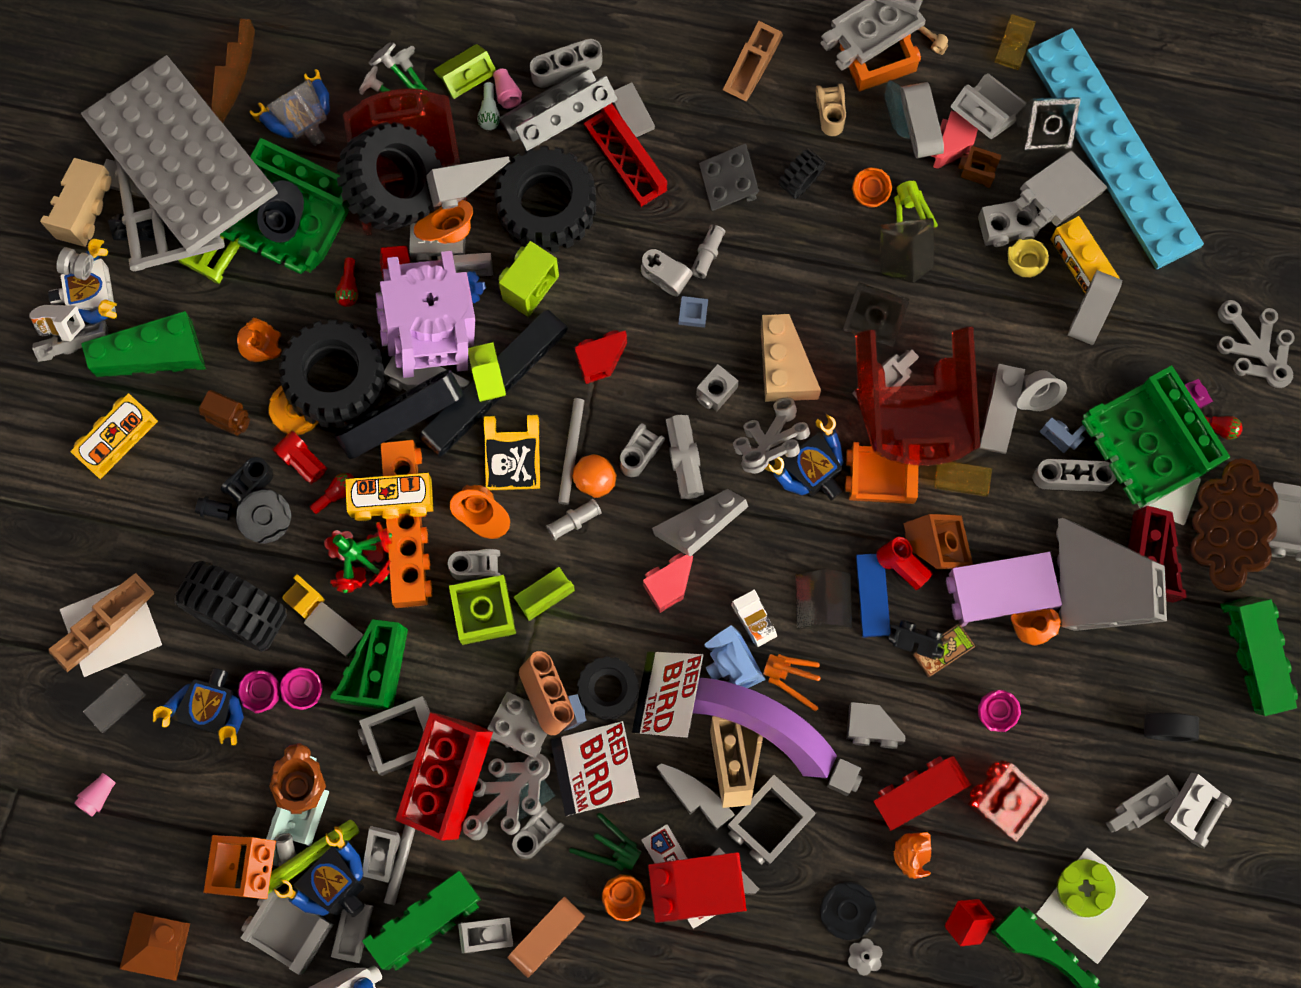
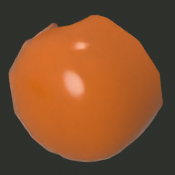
[852,167,892,208]
[572,454,617,498]
[602,874,645,921]

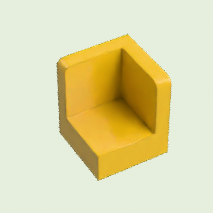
[282,574,325,620]

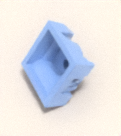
[704,625,766,688]

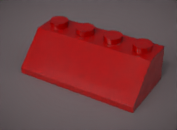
[395,713,493,841]

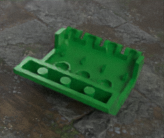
[220,138,350,274]
[1081,365,1230,508]

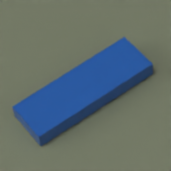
[856,554,891,638]

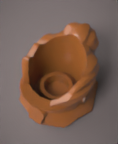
[269,743,326,814]

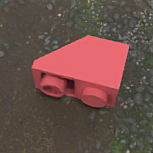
[931,111,978,169]
[643,553,693,613]

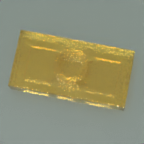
[995,14,1036,70]
[934,460,992,496]

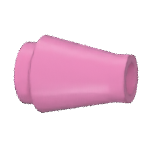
[493,69,522,109]
[74,773,116,817]

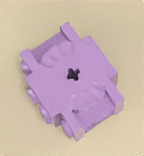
[376,251,475,378]

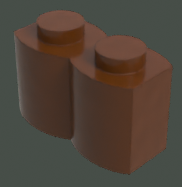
[199,390,250,436]

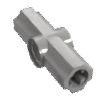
[666,415,704,499]

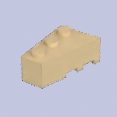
[40,158,112,247]

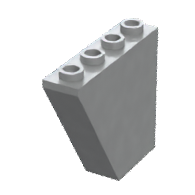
[1056,518,1167,631]

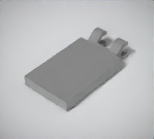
[820,0,926,71]
[1014,150,1107,229]

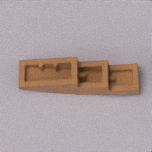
[48,573,154,672]

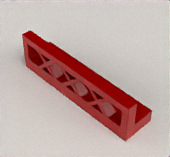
[584,103,667,207]

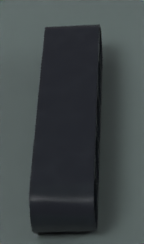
[334,370,464,459]

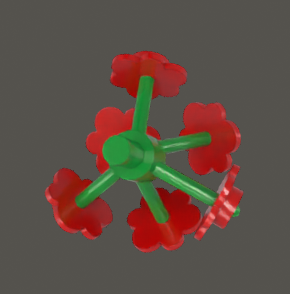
[324,522,392,593]

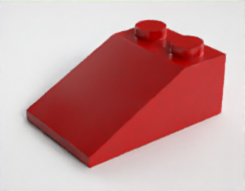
[648,853,747,923]

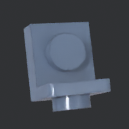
[1040,418,1086,453]

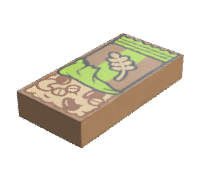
[913,624,975,677]

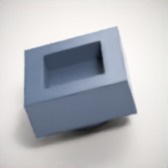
[679,296,708,328]
[564,694,587,731]

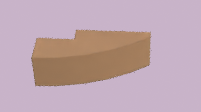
[723,21,783,101]

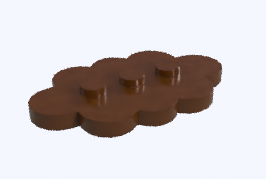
[1191,458,1279,593]

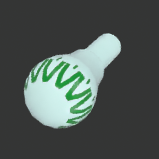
[477,82,500,130]

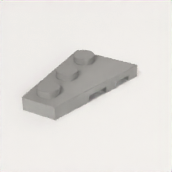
[652,489,748,557]

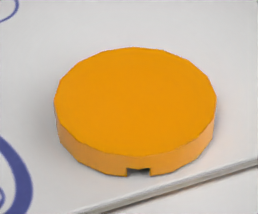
[268,386,319,435]

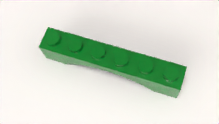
[991,906,1100,988]

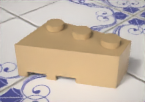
[761,314,821,402]
[710,716,763,808]

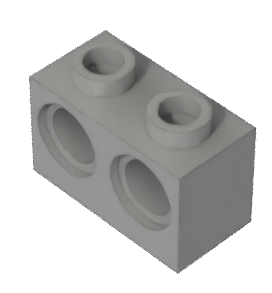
[978,201,1040,247]

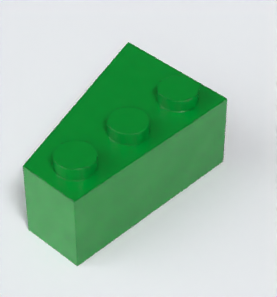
[330,619,408,710]

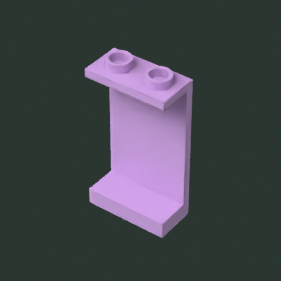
[946,552,1062,626]

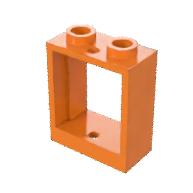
[840,34,921,92]
[203,835,276,899]

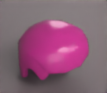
[280,667,323,710]
[238,670,280,713]
[978,690,1021,732]

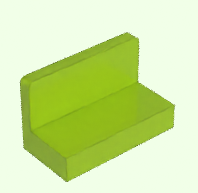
[434,44,496,99]
[514,567,575,621]

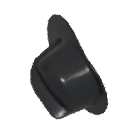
[257,180,304,243]

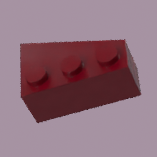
[1128,506,1187,603]

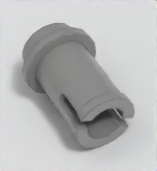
[274,833,297,866]

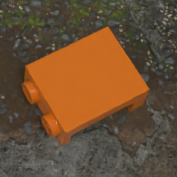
[845,442,919,504]

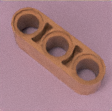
[519,651,574,735]
[507,897,585,978]

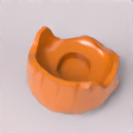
[237,317,282,362]
[1010,608,1061,646]
[893,832,931,879]

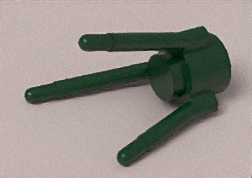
[569,813,642,871]

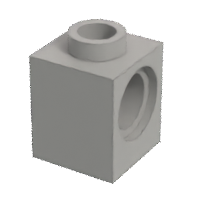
[696,364,738,412]

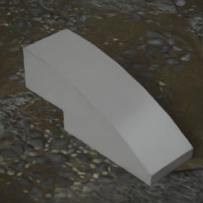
[657,763,735,830]

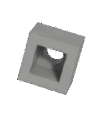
[827,759,862,796]

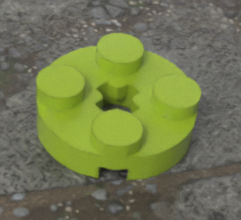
[1057,859,1116,918]

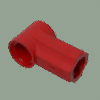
[272,430,327,485]
[877,537,932,590]

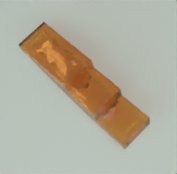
[211,19,255,123]

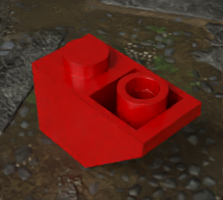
[574,330,627,384]

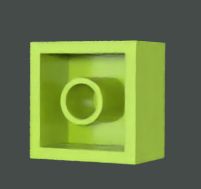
[499,241,559,318]
[449,575,516,645]

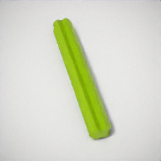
[268,820,360,894]

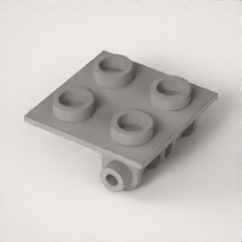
[487,692,547,758]

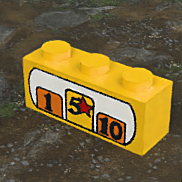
[1050,216,1120,293]
[70,393,158,479]
[345,473,433,521]

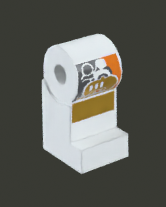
[29,305,85,342]
[731,589,777,647]

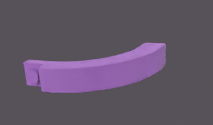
[692,678,837,778]

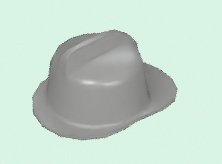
[1016,370,1067,411]

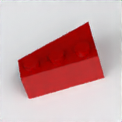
[874,756,971,831]

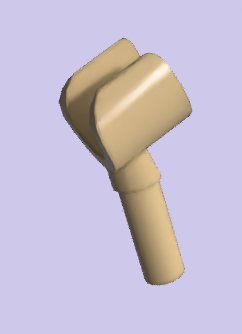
[917,26,948,55]

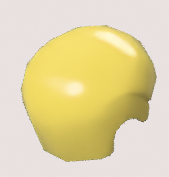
[1008,239,1049,278]

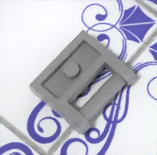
[1164,772,1232,849]

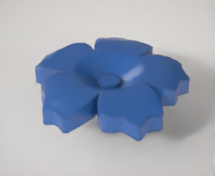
[467,271,487,303]

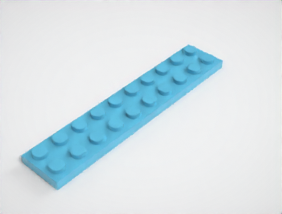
[1026,28,1204,270]

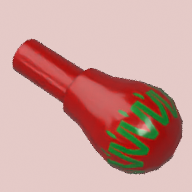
[335,258,359,307]
[1205,416,1243,440]
[309,472,355,514]

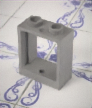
[357,696,430,776]
[727,775,816,865]

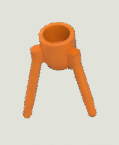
[763,654,820,711]

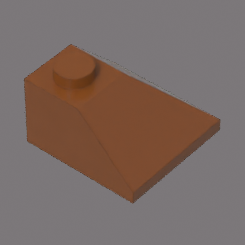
[903,514,973,569]
[120,912,191,981]

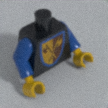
[765,414,844,501]
[153,668,244,745]
[274,827,365,917]

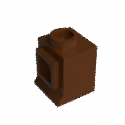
[958,145,1002,188]

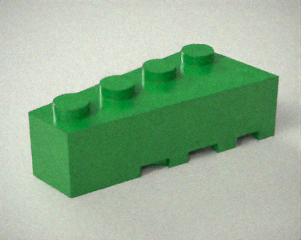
[81,311,207,377]
[1220,596,1298,716]
[362,871,482,971]

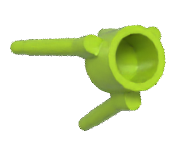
[894,181,938,248]

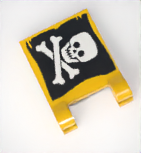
[484,415,540,490]

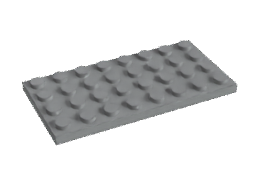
[81,55,278,255]

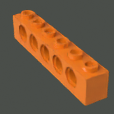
[381,440,432,608]

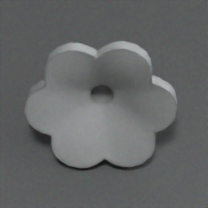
[848,939,883,976]

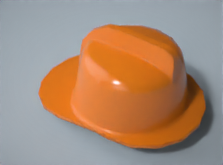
[414,200,473,244]
[450,485,510,539]

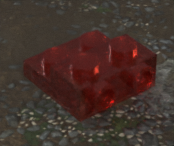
[968,760,1050,842]

